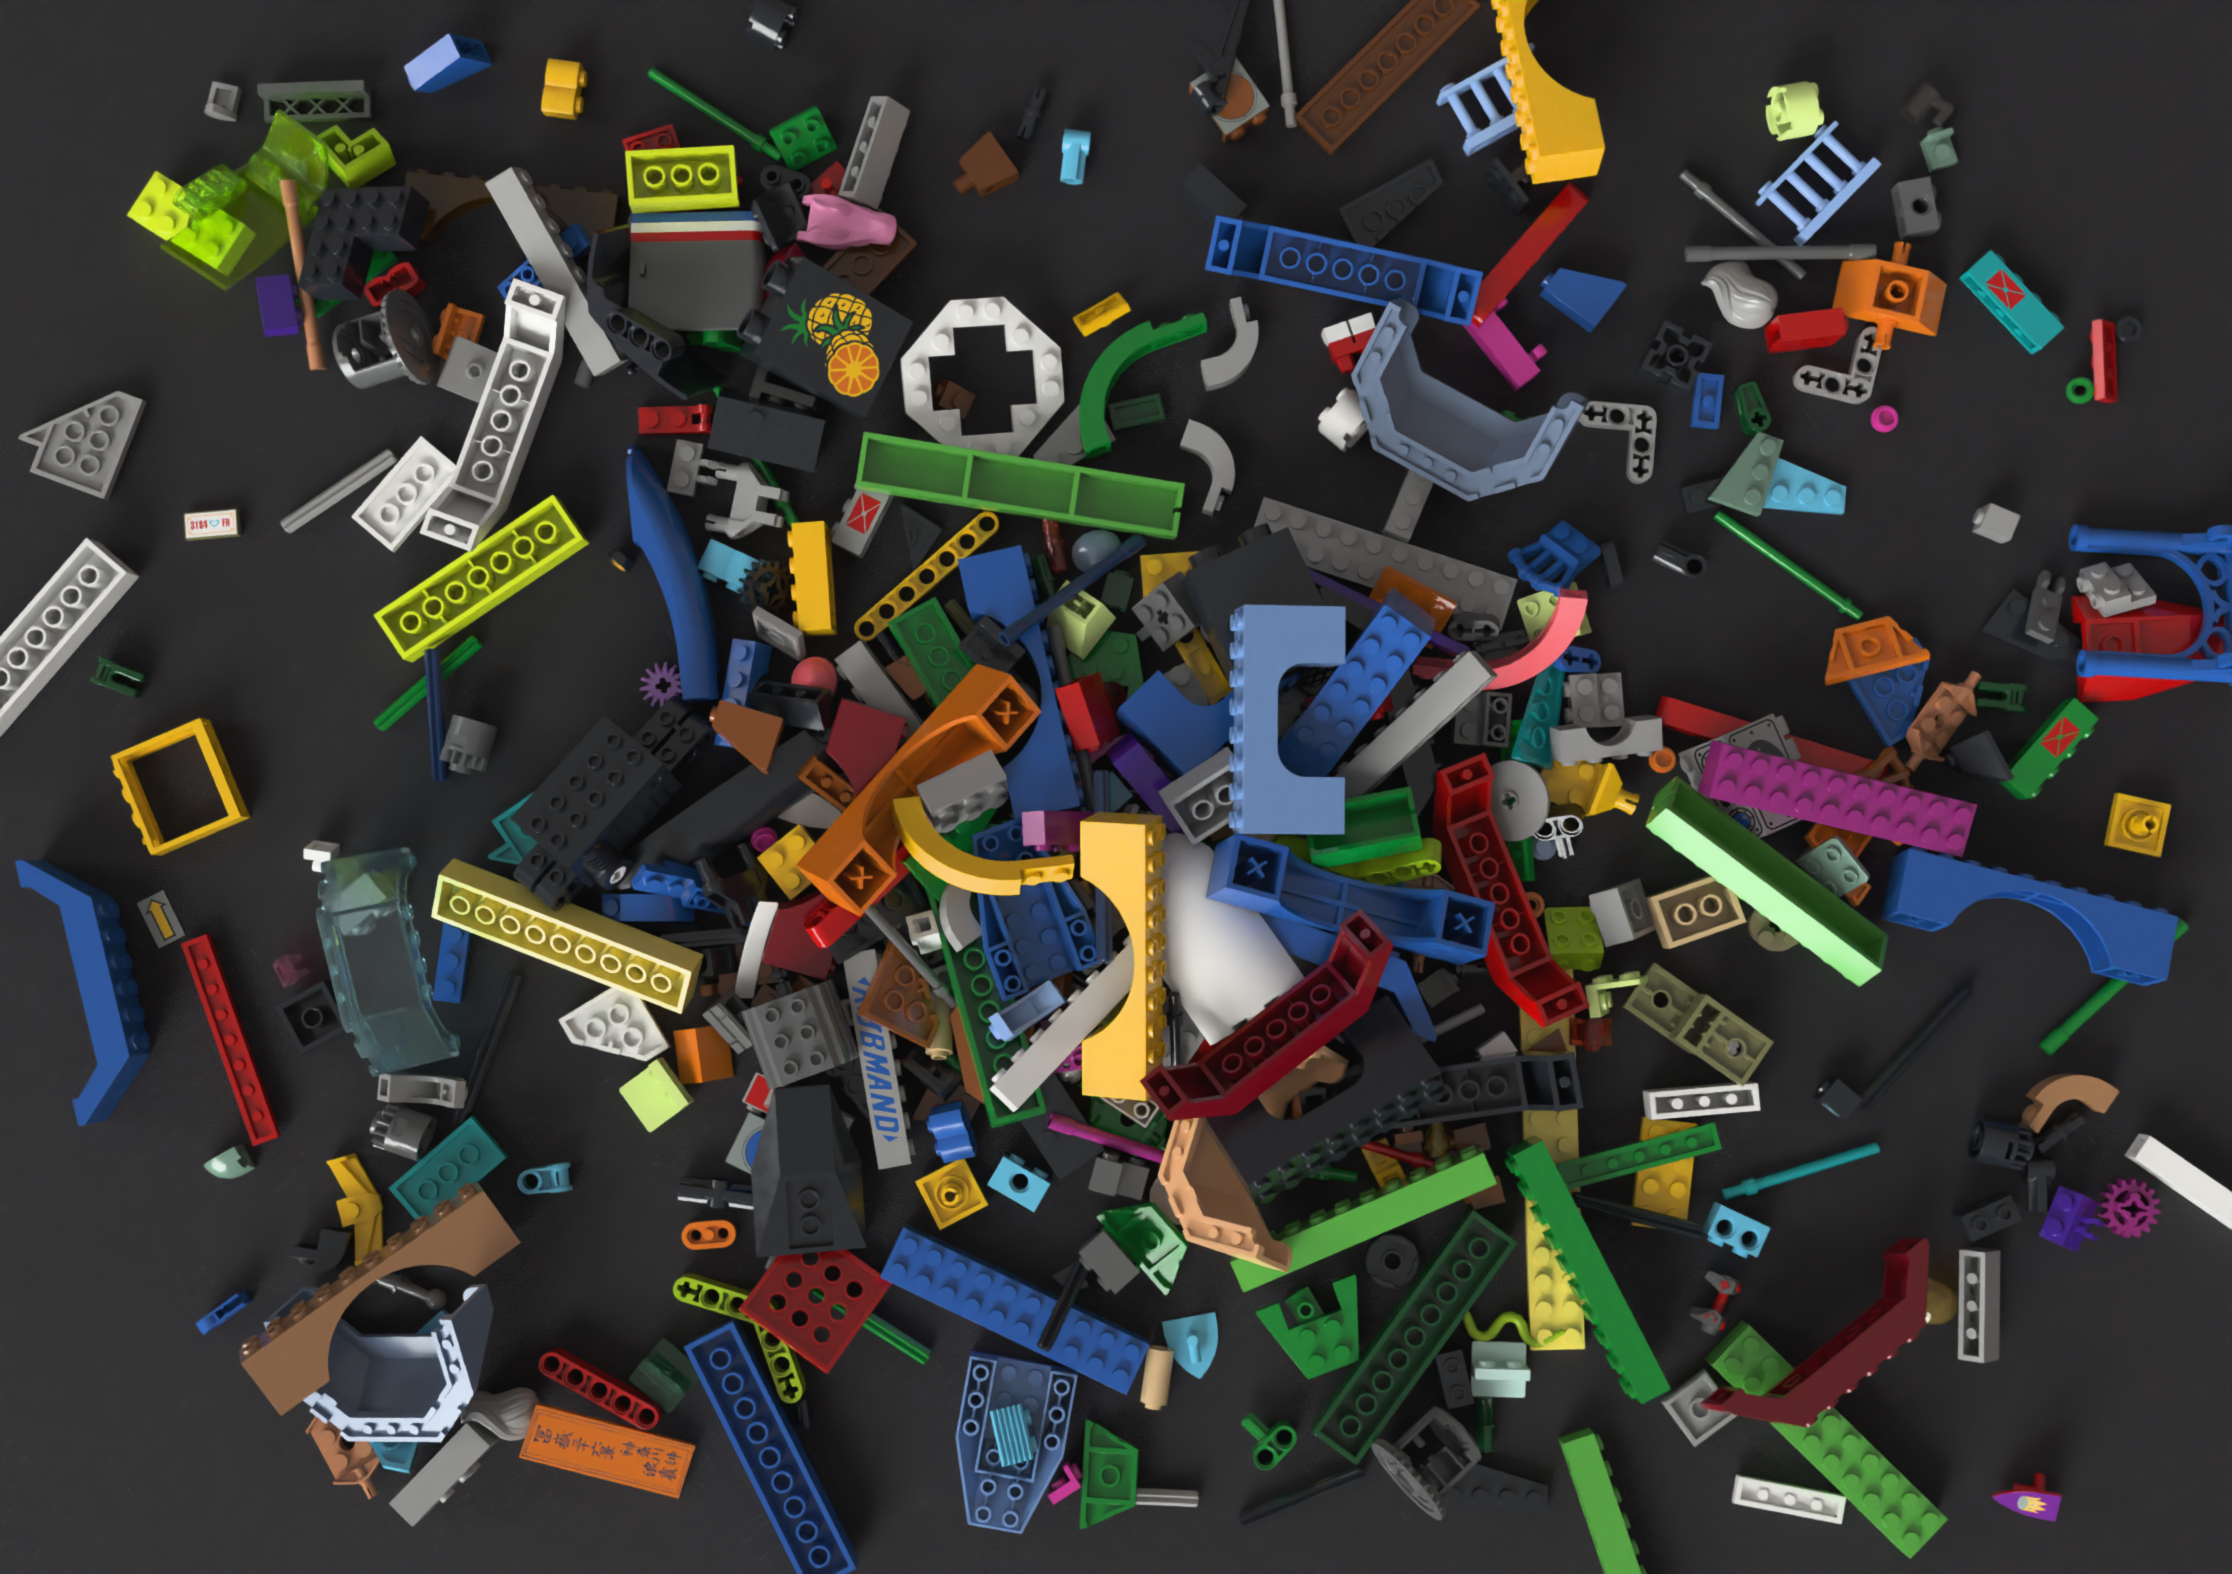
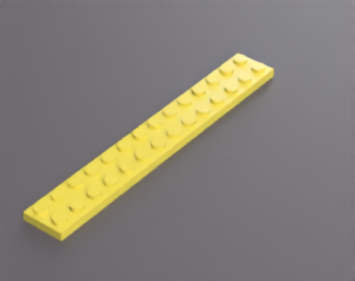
[1519,969,1585,1350]

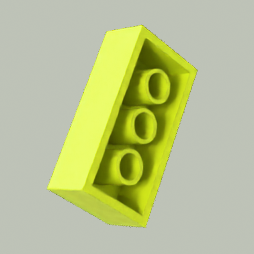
[625,145,740,213]
[127,171,256,279]

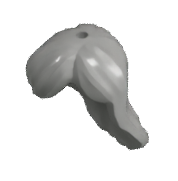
[1701,260,1778,329]
[460,1387,540,1441]

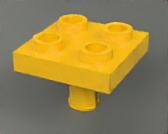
[2104,793,2171,857]
[915,1159,988,1230]

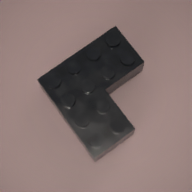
[298,186,430,301]

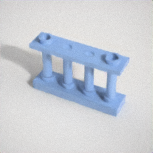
[1436,43,1534,157]
[1755,120,1881,246]

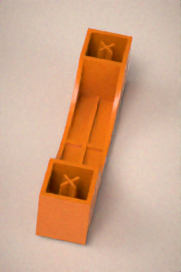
[795,664,1042,917]

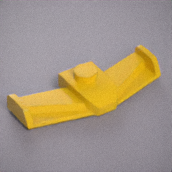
[326,1153,384,1266]

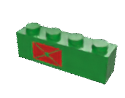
[1999,697,2099,800]

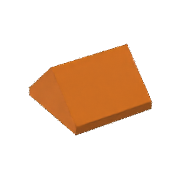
[673,1025,734,1084]

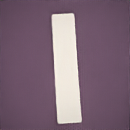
[735,901,778,999]

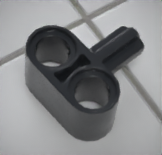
[1534,803,1585,859]

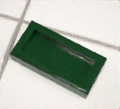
[1108,393,1166,432]

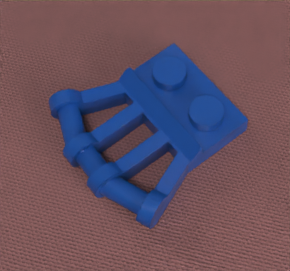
[1508,520,1602,597]

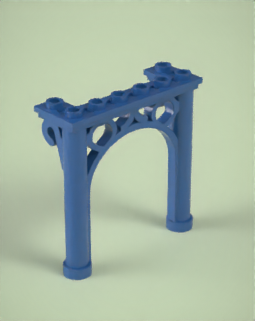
[2068,524,2232,686]

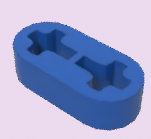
[1553,646,1601,674]

